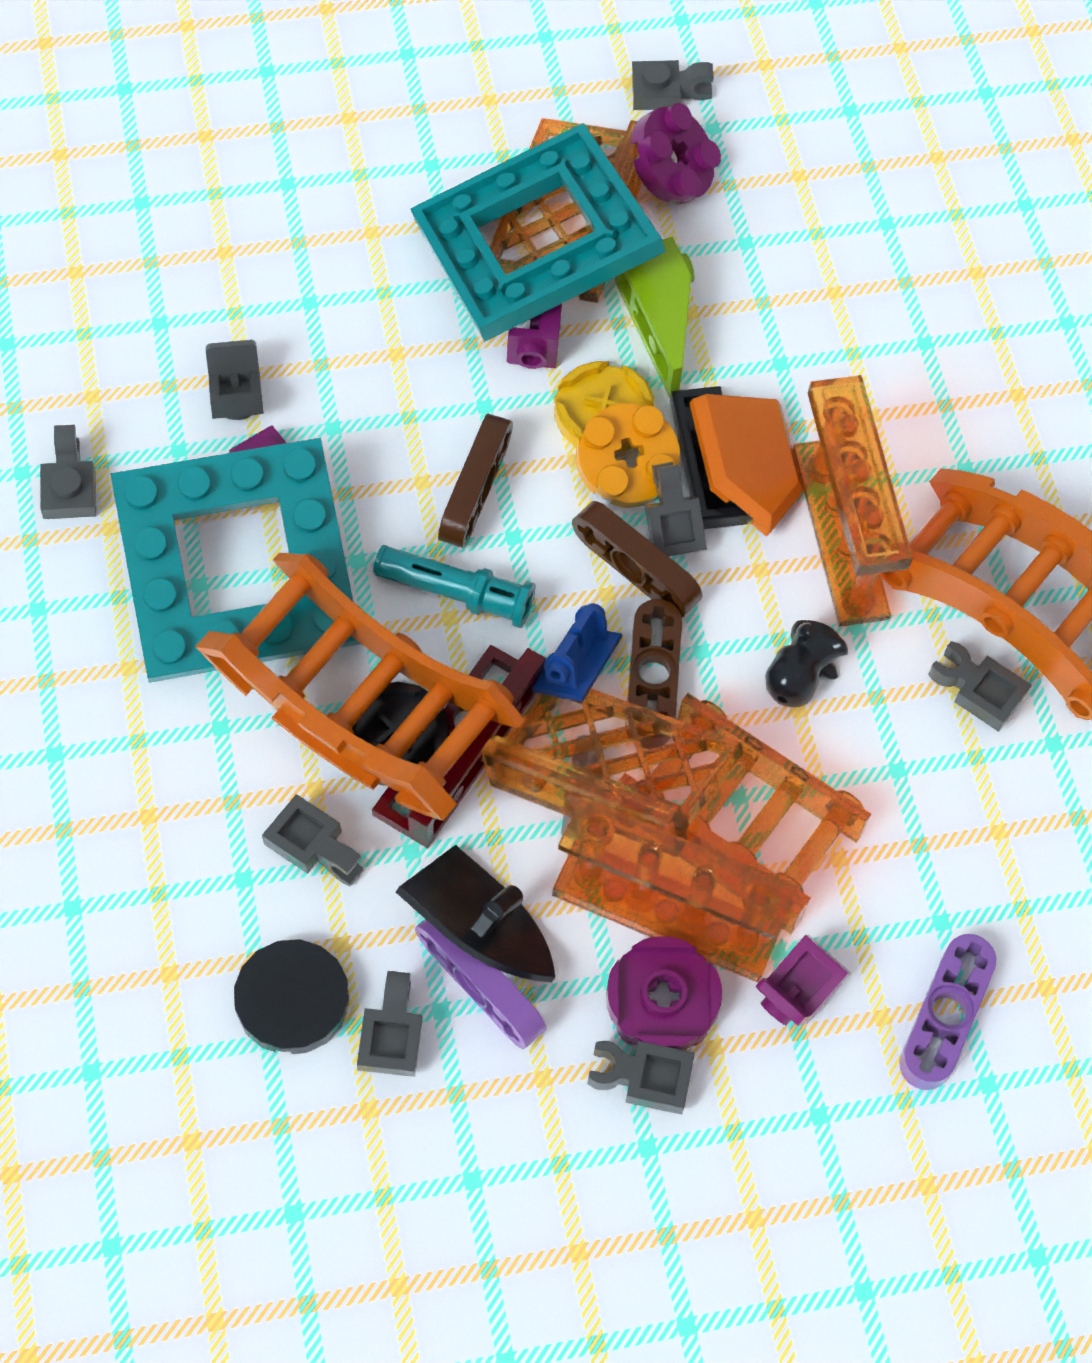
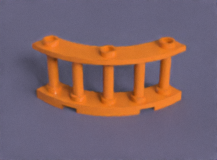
[869,468,1092,720]
[195,552,525,821]

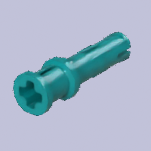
[373,545,536,629]

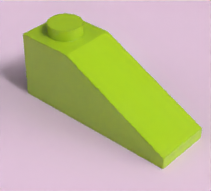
[615,236,695,398]

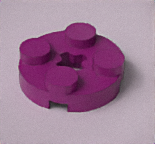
[631,103,721,204]
[606,936,722,1050]

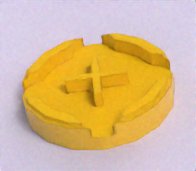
[554,361,654,454]

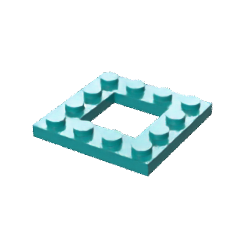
[410,123,666,342]
[110,437,361,683]

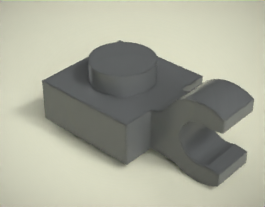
[632,60,714,110]
[40,424,96,519]
[644,462,707,556]
[261,794,364,887]
[357,970,423,1077]

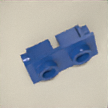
[532,603,622,702]

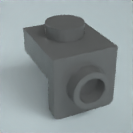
[205,339,264,420]

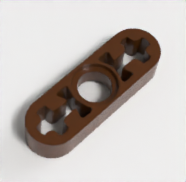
[438,413,513,548]
[572,501,703,617]
[625,599,682,749]

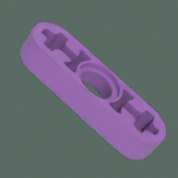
[415,919,547,1049]
[899,934,997,1090]

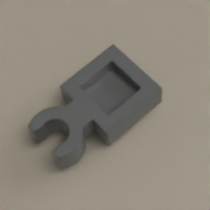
[928,641,1032,732]
[587,1041,695,1115]

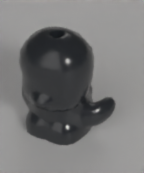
[765,620,848,708]

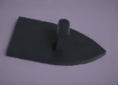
[395,845,556,983]

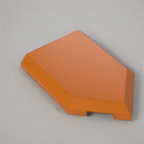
[689,394,804,537]

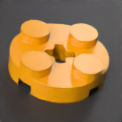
[575,403,680,508]

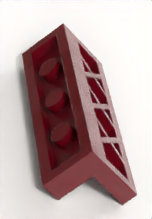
[372,644,546,849]

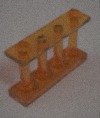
[793,375,913,627]
[608,693,871,934]
[552,796,798,983]

